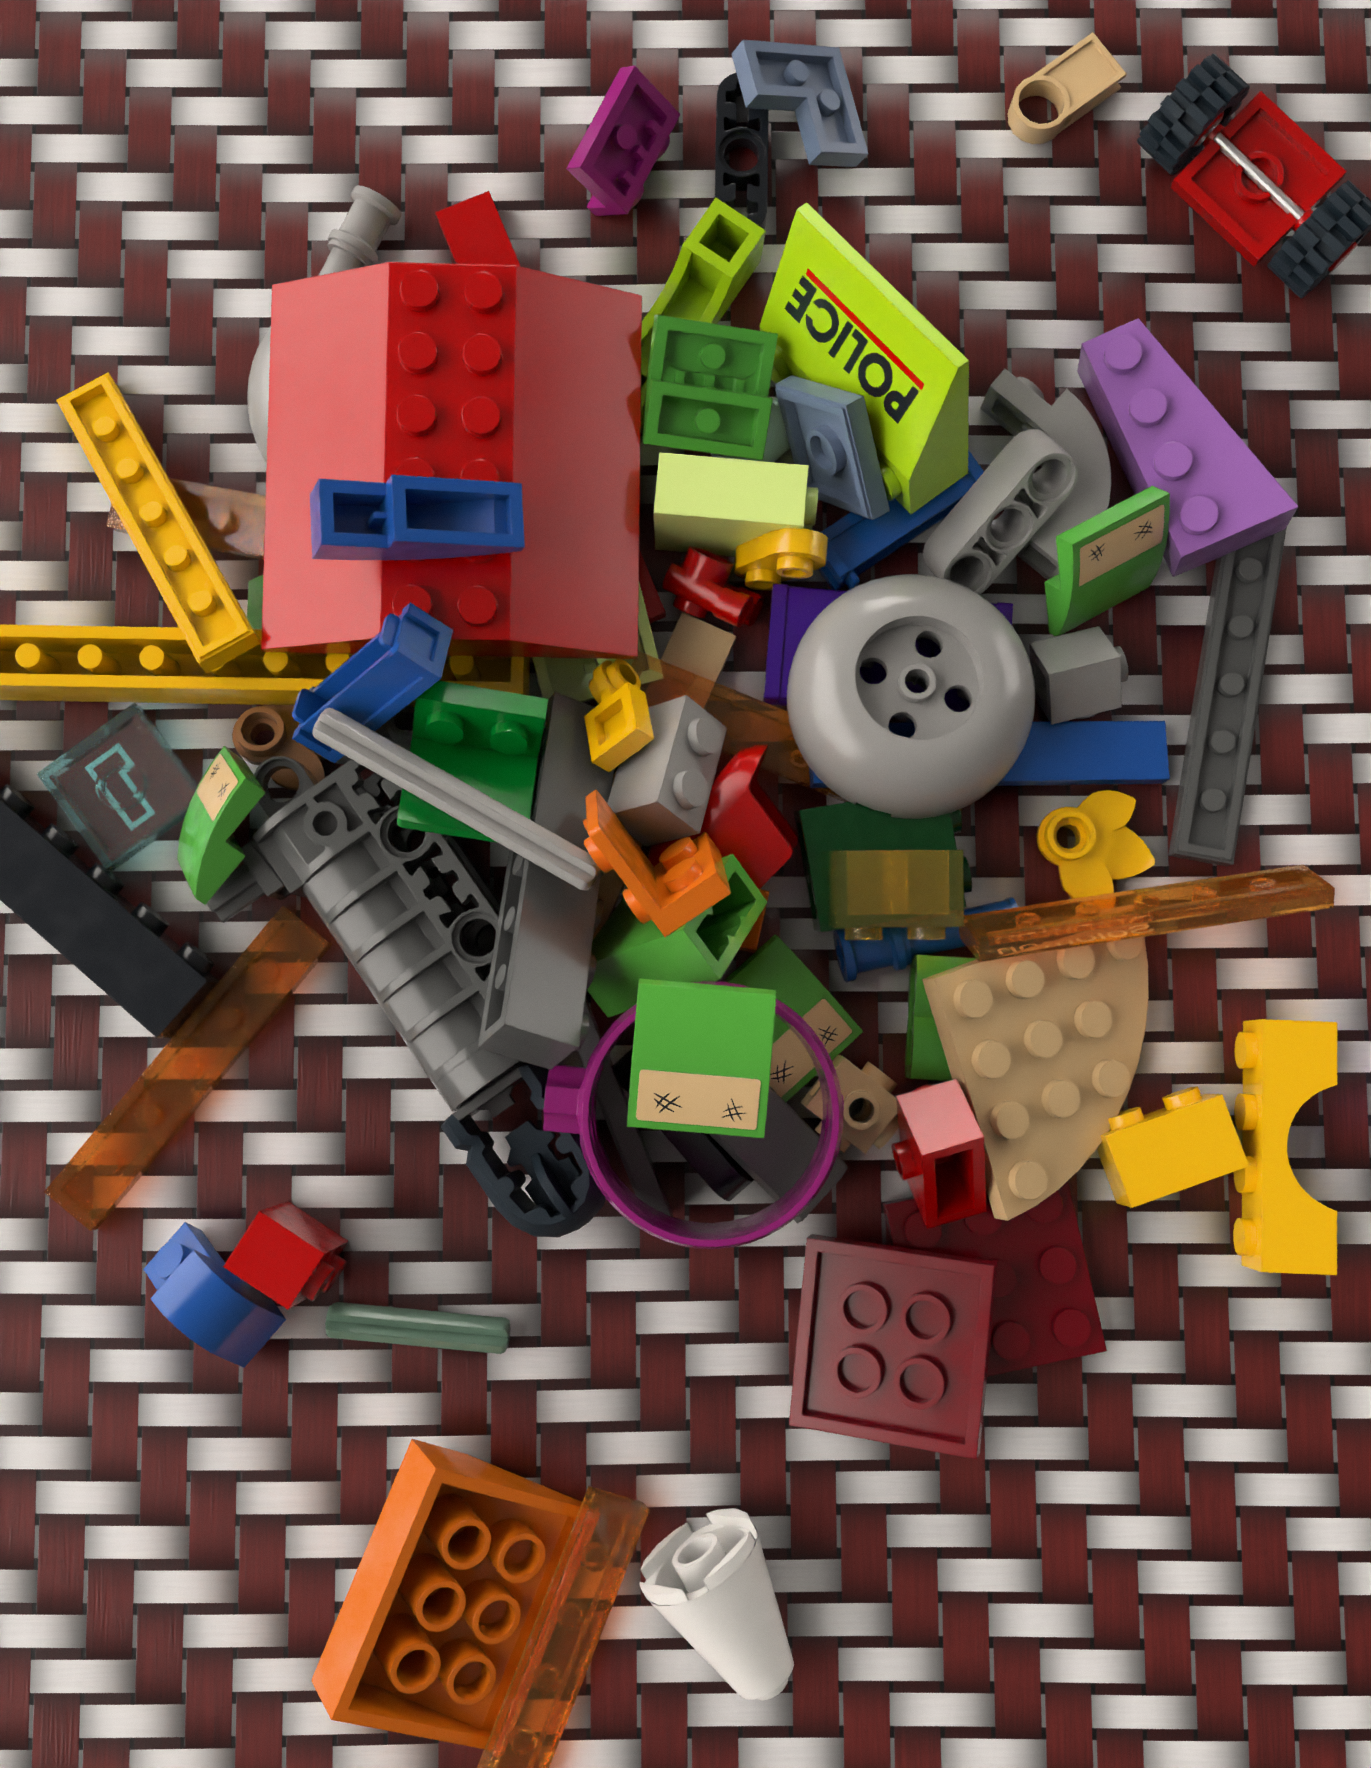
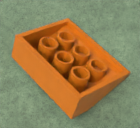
[311,1439,599,1753]

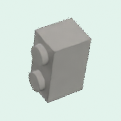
[607,695,727,847]

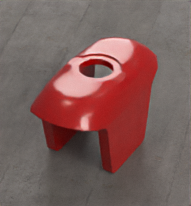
[648,745,799,890]

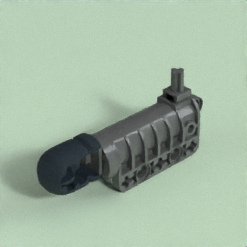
[207,756,609,1238]

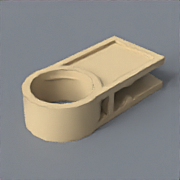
[1007,32,1127,144]

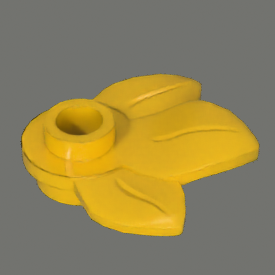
[1037,790,1155,911]

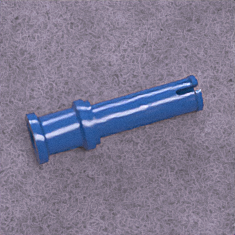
[833,897,1023,983]

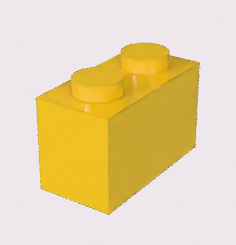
[1097,1086,1249,1208]

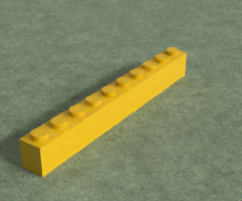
[0,624,530,707]

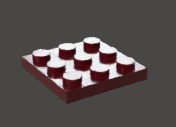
[882,1181,1107,1377]
[789,1234,998,1459]

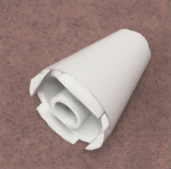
[639,1508,794,1701]

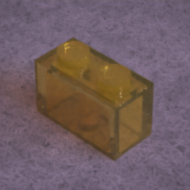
[828,850,964,940]

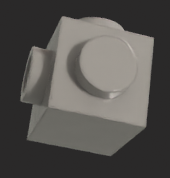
[1029,626,1128,725]

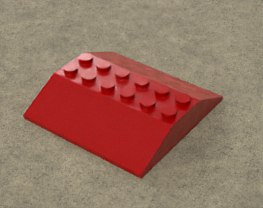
[261,262,642,659]

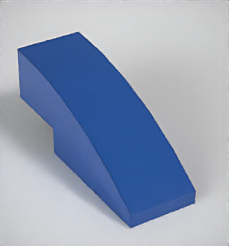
[310,475,525,560]

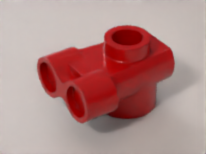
[662,546,764,628]

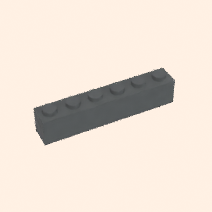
[478,692,618,1070]

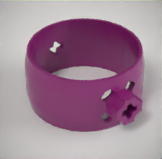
[543,981,844,1249]

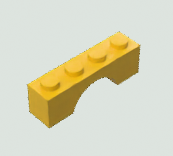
[1233,1019,1337,1275]

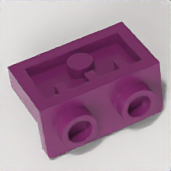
[566,65,681,216]

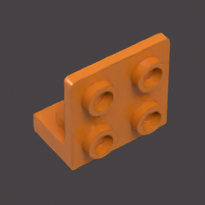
[583,789,731,937]

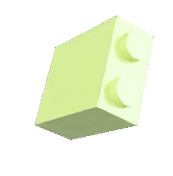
[654,452,818,557]

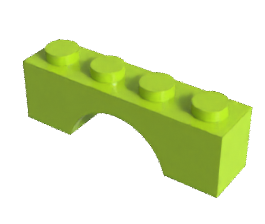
[640,198,766,434]

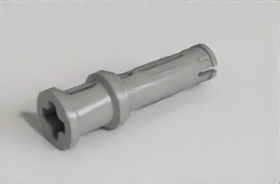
[318,185,402,276]

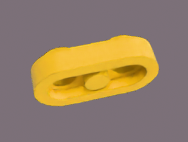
[734,528,828,591]

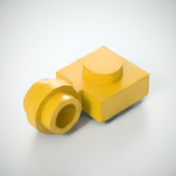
[584,659,654,772]

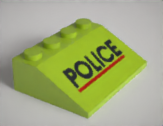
[759,202,969,514]

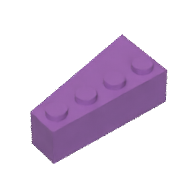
[1077,318,1298,577]

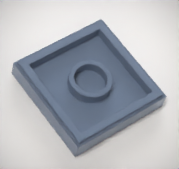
[775,375,890,520]

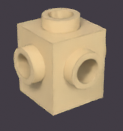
[800,1055,899,1154]

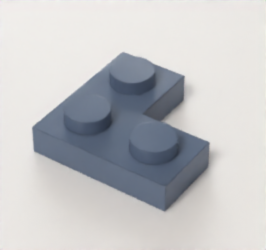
[731,39,869,167]

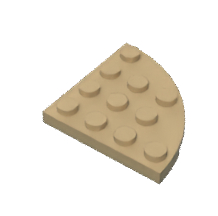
[922,904,1149,1221]

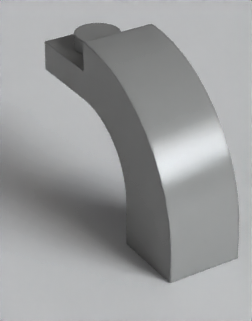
[980,369,1111,580]

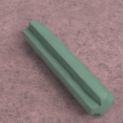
[325,1302,511,1354]

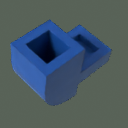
[143,1222,286,1368]

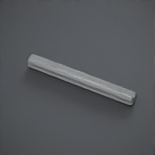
[312,708,601,890]

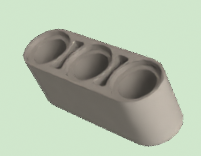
[923,429,1078,595]

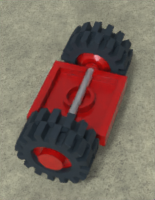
[1137,53,1371,299]

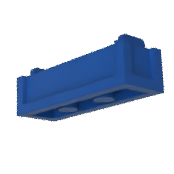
[818,450,984,590]
[292,602,453,763]

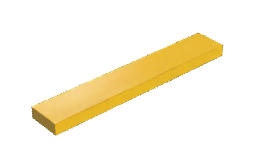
[56,372,261,674]

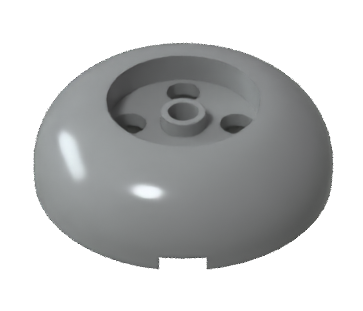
[787,574,1035,819]

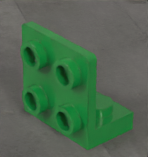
[397,681,548,843]

